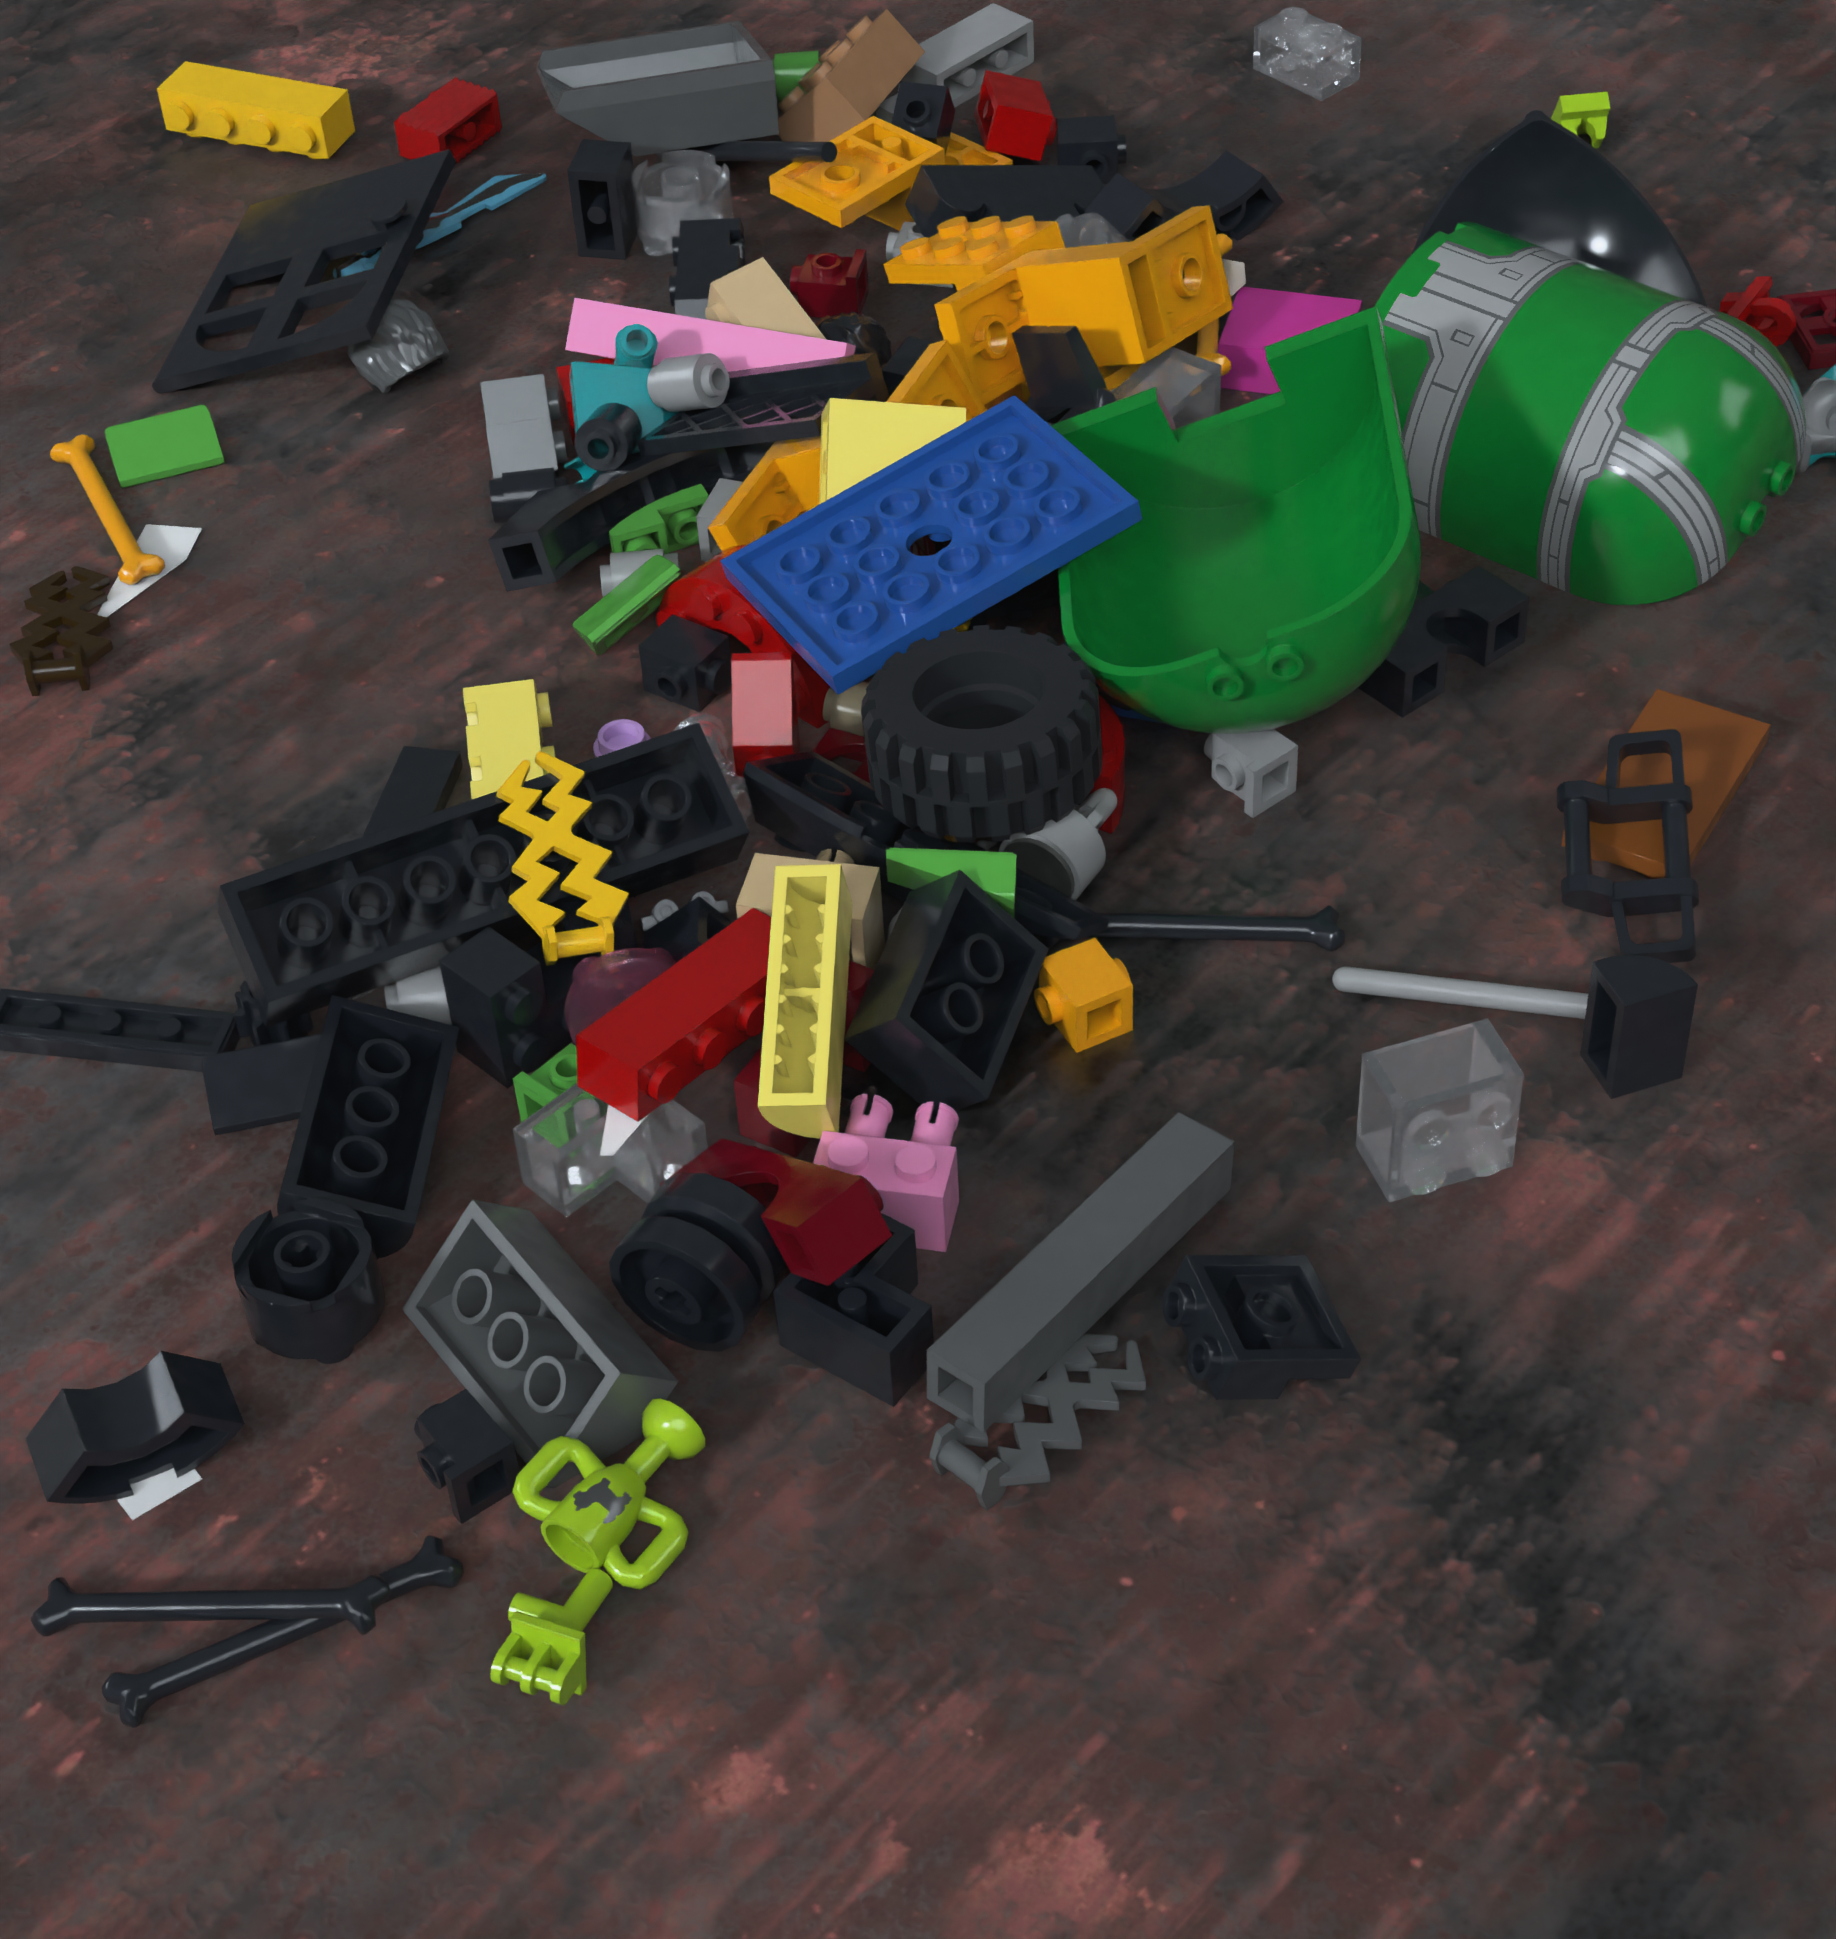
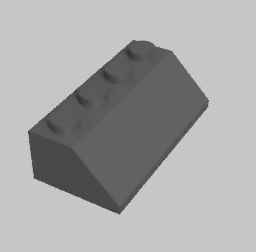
[402,1199,679,1488]

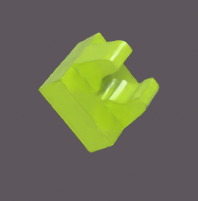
[1551,92,1611,148]

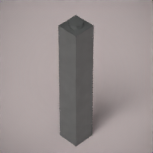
[927,1112,1235,1433]

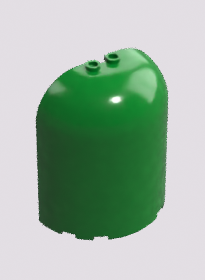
[1050,306,1421,734]

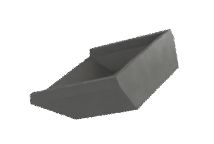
[536,20,779,156]

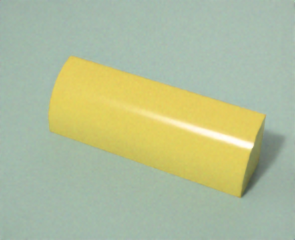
[758,864,853,1139]

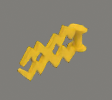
[496,751,629,966]

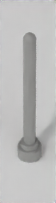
[1332,966,1589,1019]

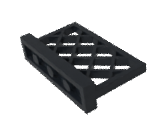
[637,352,889,457]

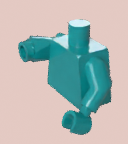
[564,324,678,484]

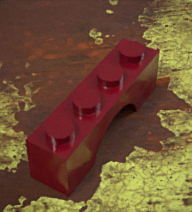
[660,1138,892,1286]

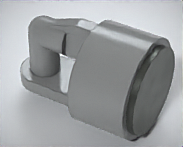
[999,788,1118,901]

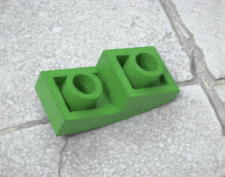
[609,484,709,554]

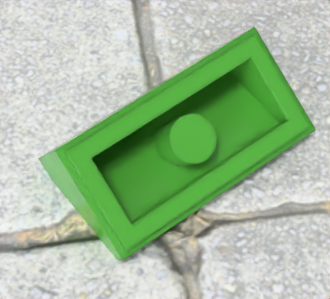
[104,405,225,488]
[572,555,682,655]

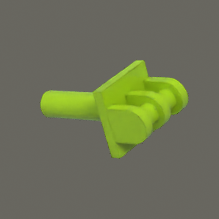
[490,1569,613,1705]

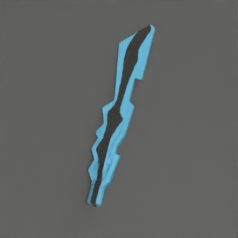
[333,173,547,279]

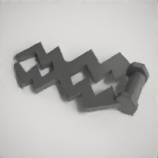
[929,1334,1146,1511]

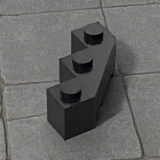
[669,218,746,320]

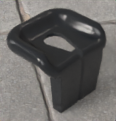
[1012,326,1117,423]

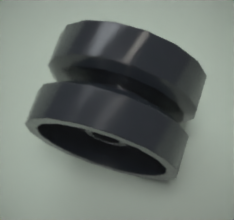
[609,1172,788,1352]

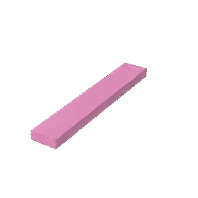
[565,298,856,372]

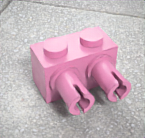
[813,1094,959,1252]

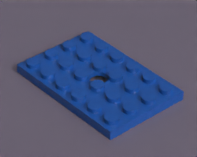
[720,395,1142,695]

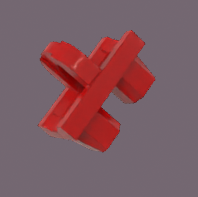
[1719,276,1797,346]

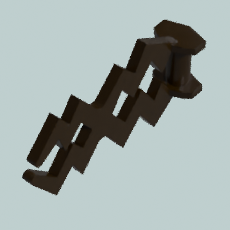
[9,566,113,696]

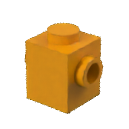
[1034,938,1133,1053]

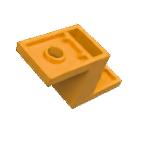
[934,205,1234,405]
[883,216,1171,403]
[708,339,987,551]

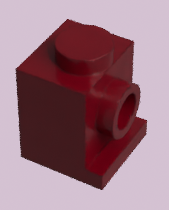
[790,249,869,318]

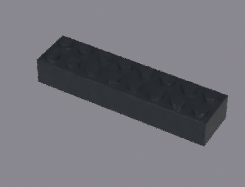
[218,723,749,1028]

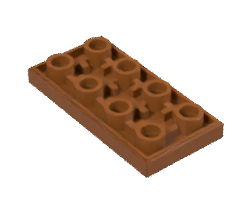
[1561,689,1771,879]

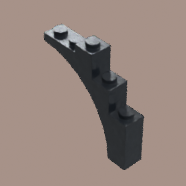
[488,441,775,592]

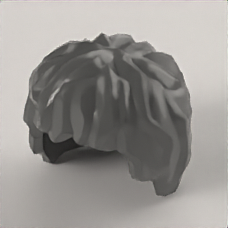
[348,299,450,393]

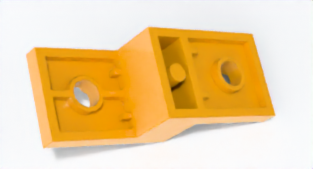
[769,116,1013,231]

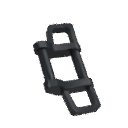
[1556,729,1699,963]

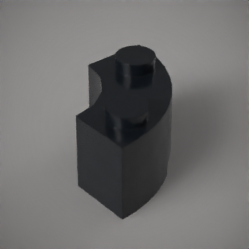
[26,1351,245,1504]

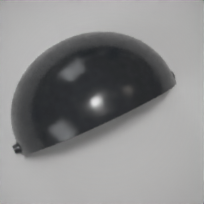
[1411,110,1707,307]

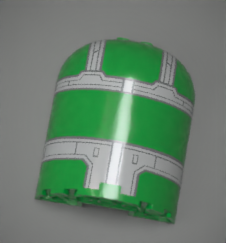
[1375,222,1806,605]

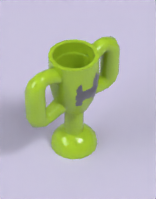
[512,1398,705,1590]

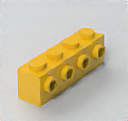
[157,61,355,159]

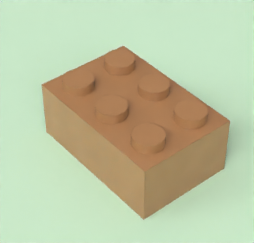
[777,9,925,142]

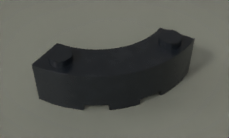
[1084,150,1284,242]

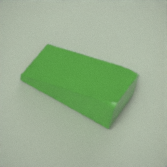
[886,848,1017,918]

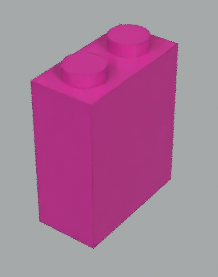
[1217,286,1362,394]

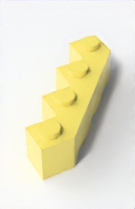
[463,679,556,800]

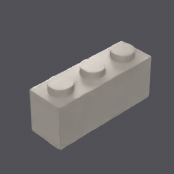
[898,3,1034,108]

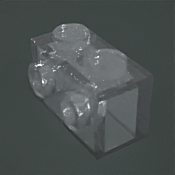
[1253,6,1362,101]

